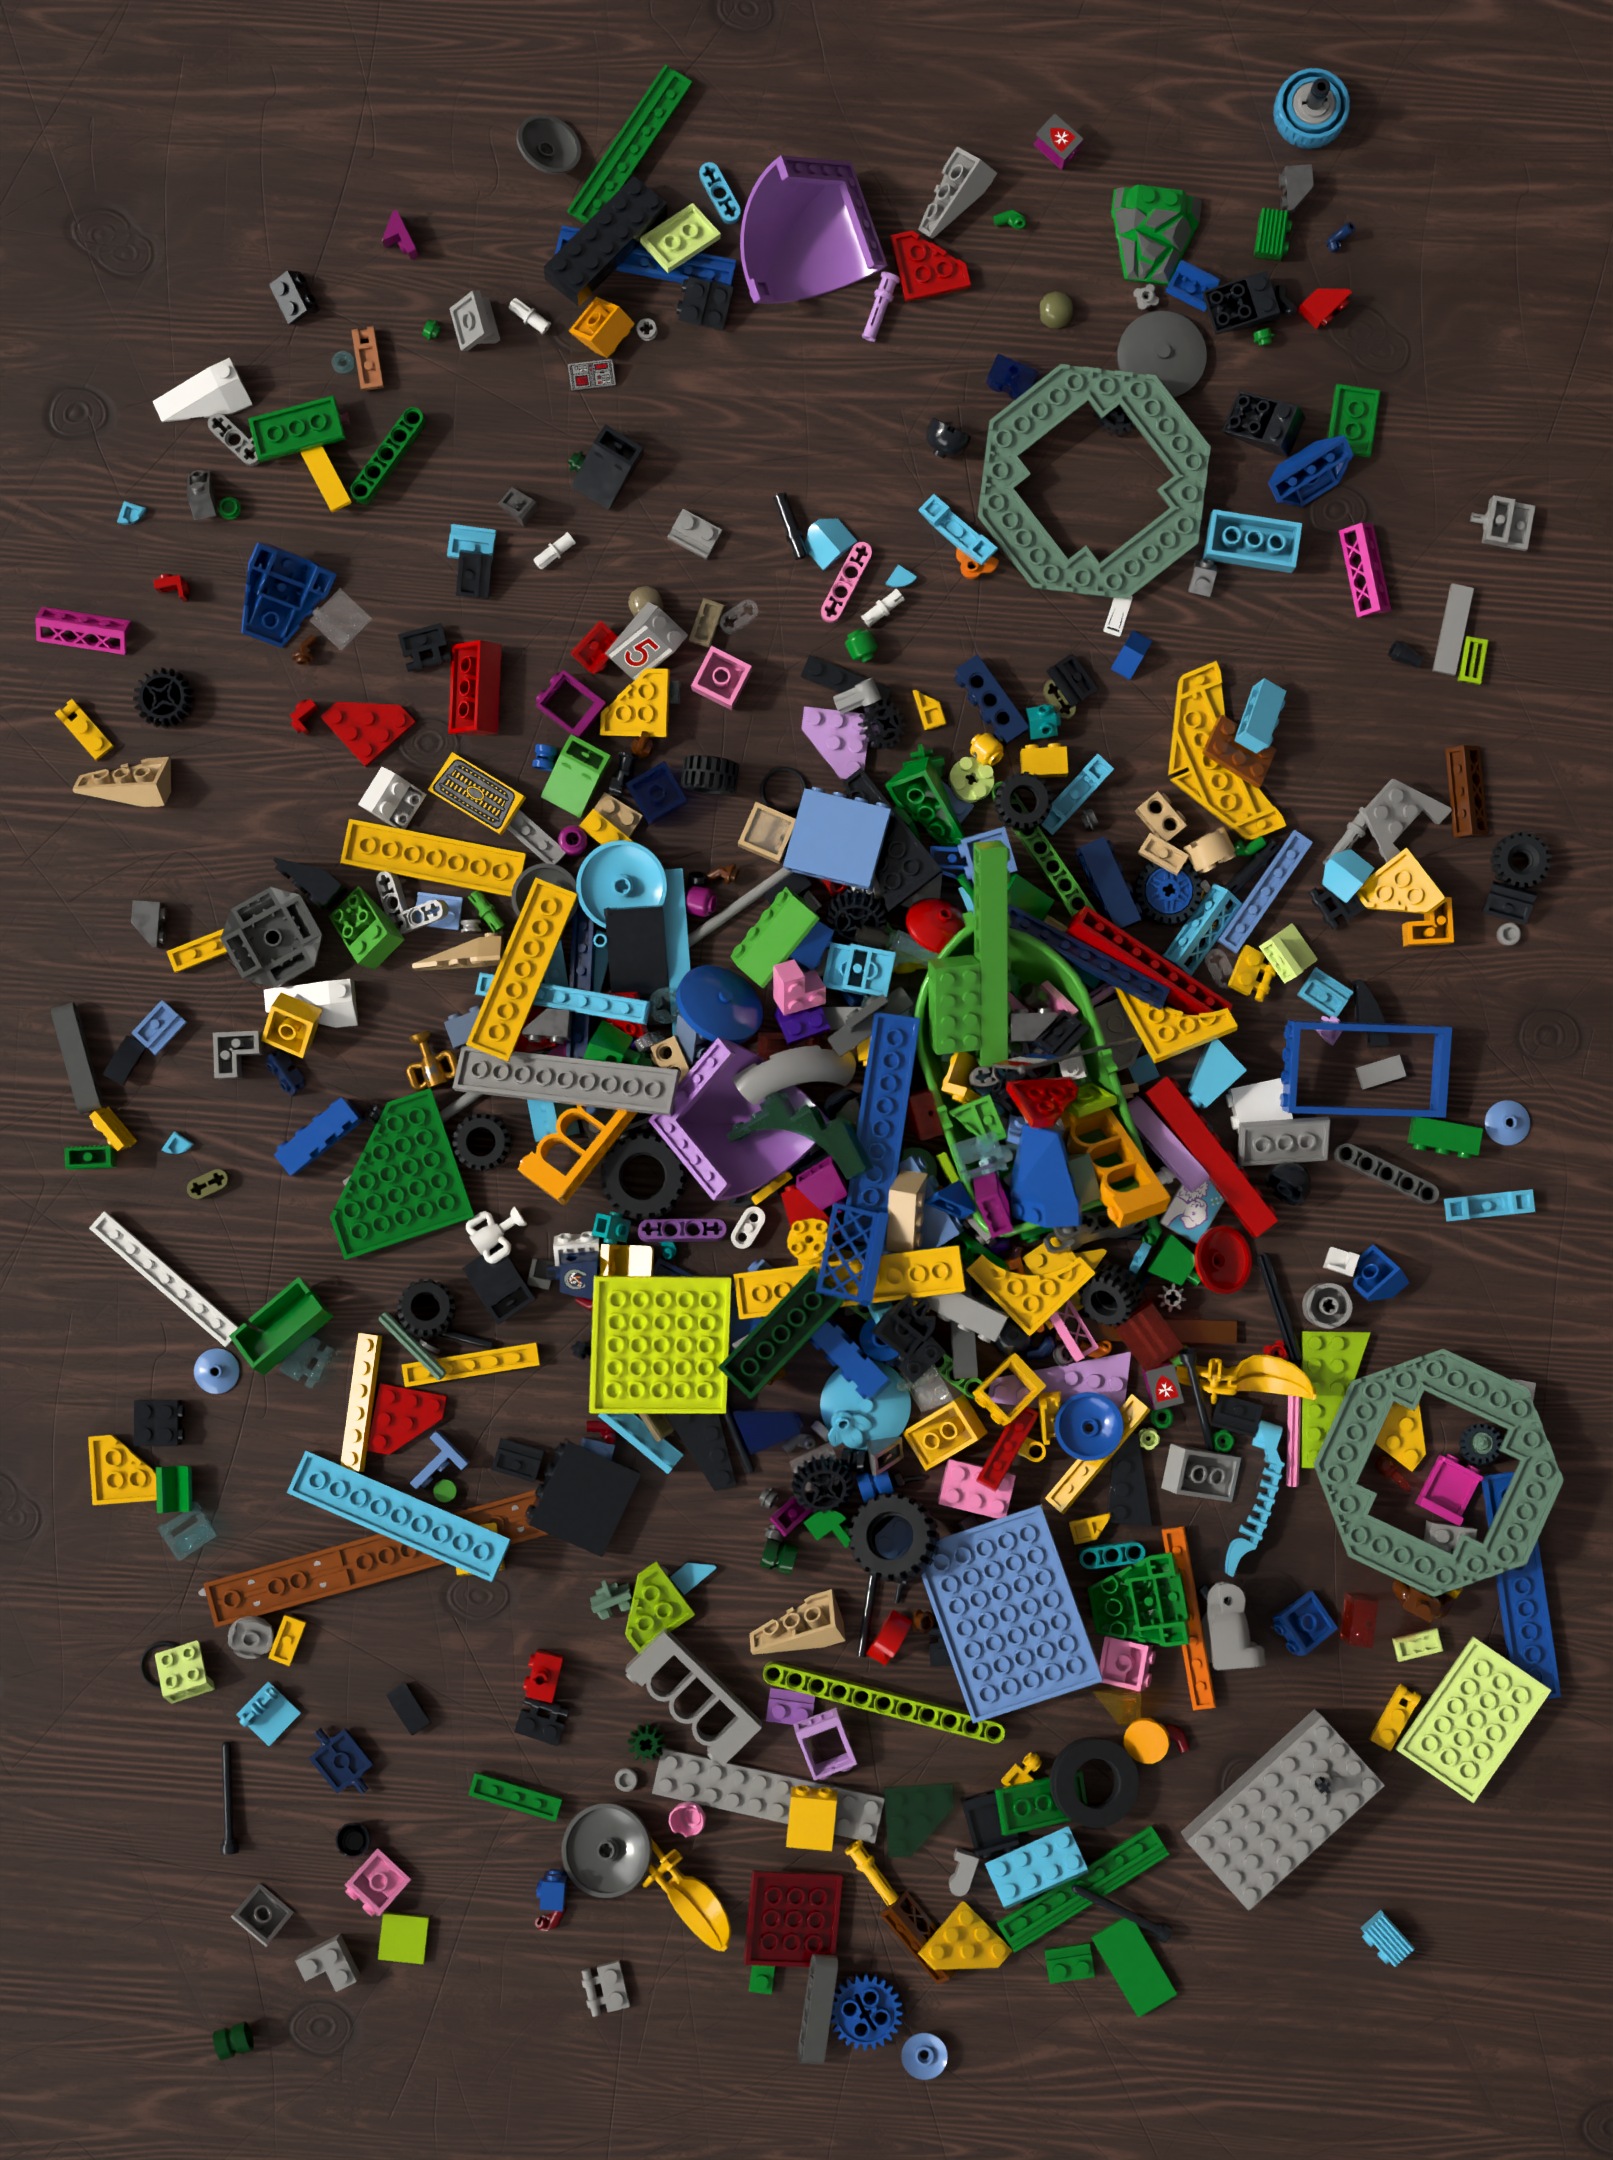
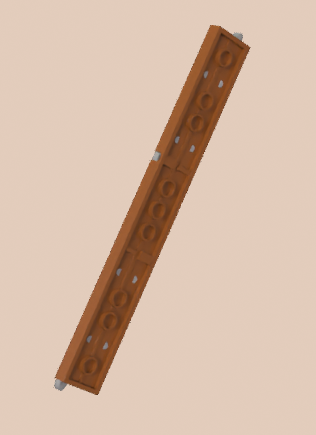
[199,1489,548,1628]

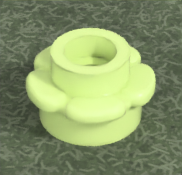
[1138,1428,1160,1450]

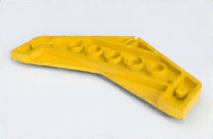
[1168,661,1286,841]

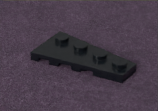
[1107,1433,1152,1527]

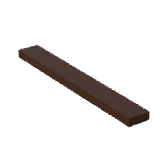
[1055,1317,1237,1344]

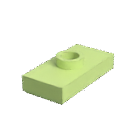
[1392,1628,1443,1662]

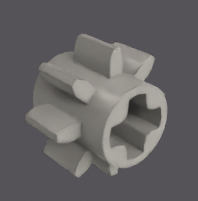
[1157,1284,1186,1312]

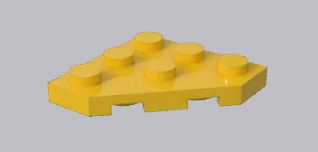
[600,668,670,737]
[1356,847,1447,914]
[1375,1401,1426,1472]
[88,1434,157,1505]
[918,1901,1013,1970]

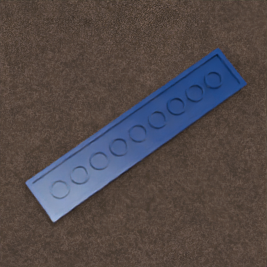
[841,1012,920,1245]
[1481,1471,1561,1699]

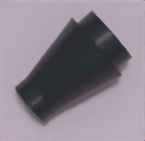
[1388,640,1423,668]

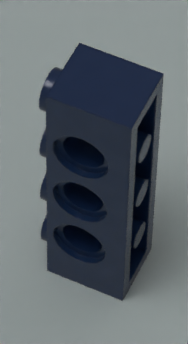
[954,654,1029,746]

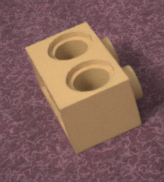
[1135,791,1187,842]
[650,1036,693,1084]

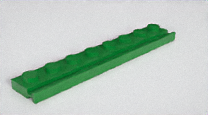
[567,64,693,224]
[996,1824,1169,1953]

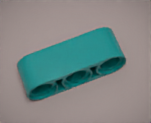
[1078,1540,1145,1569]

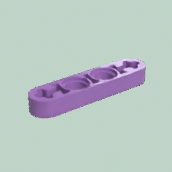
[638,1219,727,1242]

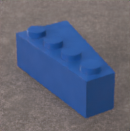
[274,1097,364,1176]
[809,1317,892,1401]

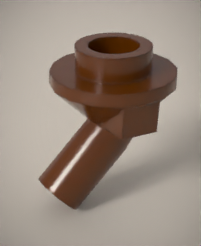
[292,635,317,665]
[631,731,653,758]
[706,863,739,885]

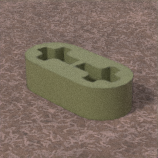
[1043,680,1076,720]
[187,1169,230,1199]

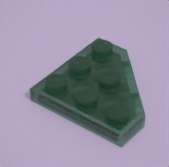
[884,1782,954,1858]

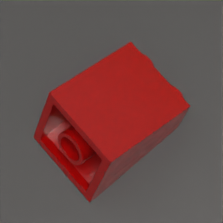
[781,1184,840,1236]

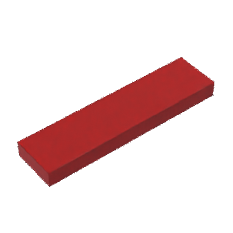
[976,1406,1040,1492]

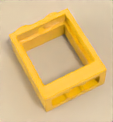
[972,1353,1046,1426]

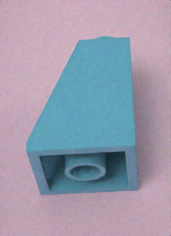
[1185,1039,1247,1109]

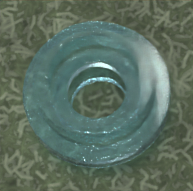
[331,351,354,374]

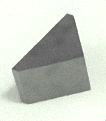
[498,487,538,526]
[867,1436,904,1476]

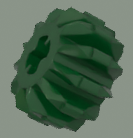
[627,1723,666,1763]

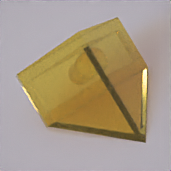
[1092,1689,1141,1726]

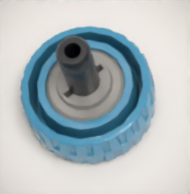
[1273,68,1350,149]

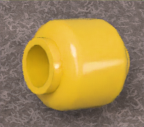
[970,733,1003,766]

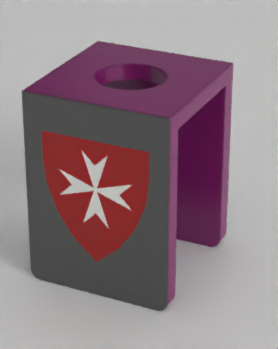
[1034,114,1084,170]
[1142,1362,1184,1410]

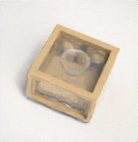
[738,802,796,864]

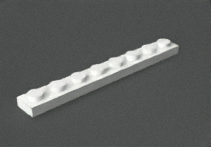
[89,1211,239,1347]

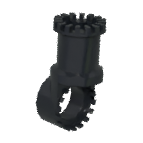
[608,752,639,797]

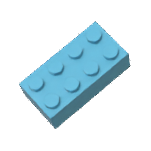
[1203,509,1302,573]
[985,1826,1089,1910]

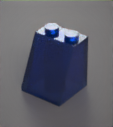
[732,1408,803,1455]

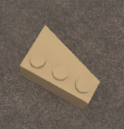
[886,1169,928,1253]

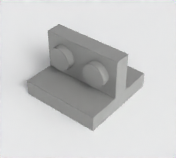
[449,290,500,351]

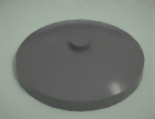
[1117,311,1207,399]
[562,1803,652,1898]

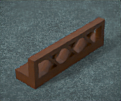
[1445,745,1488,838]
[879,1891,959,1985]

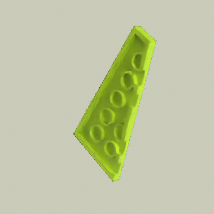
[1300,1331,1371,1468]

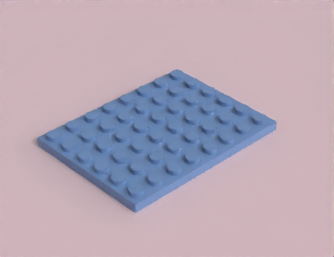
[921,1504,1104,1723]

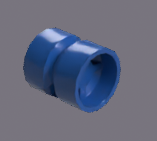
[855,1470,894,1503]

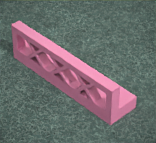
[1049,1299,1099,1362]

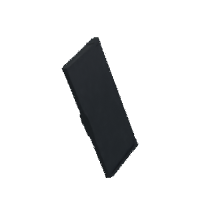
[604,905,671,1025]

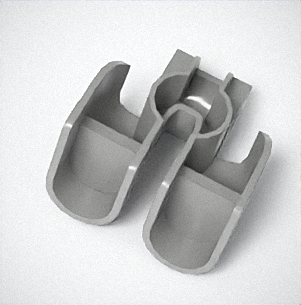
[1201,1581,1266,1670]

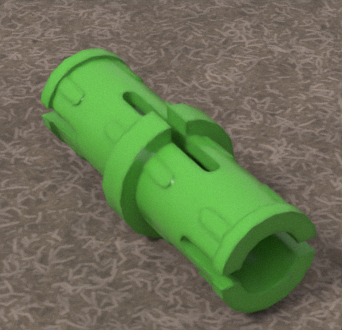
[468,890,506,933]

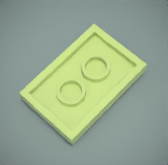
[640,203,721,273]

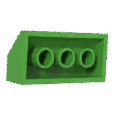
[730,887,820,989]

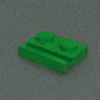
[1044,1942,1095,1984]

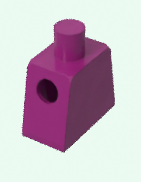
[796,1155,848,1213]

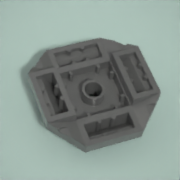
[220,887,323,988]

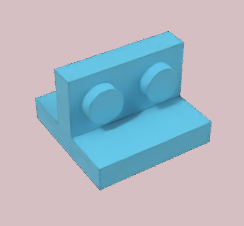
[527,1099,580,1142]

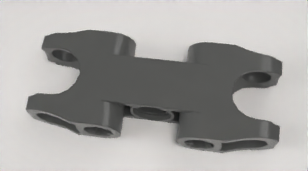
[1043,1209,1153,1254]

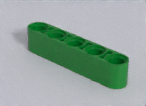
[351,407,426,505]

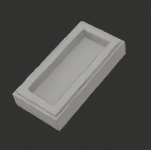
[1355,1055,1406,1090]

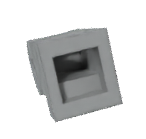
[949,1847,979,1896]

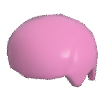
[669,1801,706,1837]

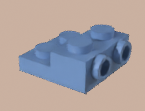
[957,826,1017,883]

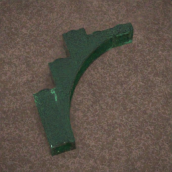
[726,1092,873,1180]

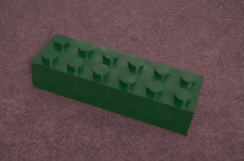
[718,1266,846,1399]

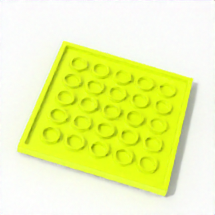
[589,1275,731,1414]

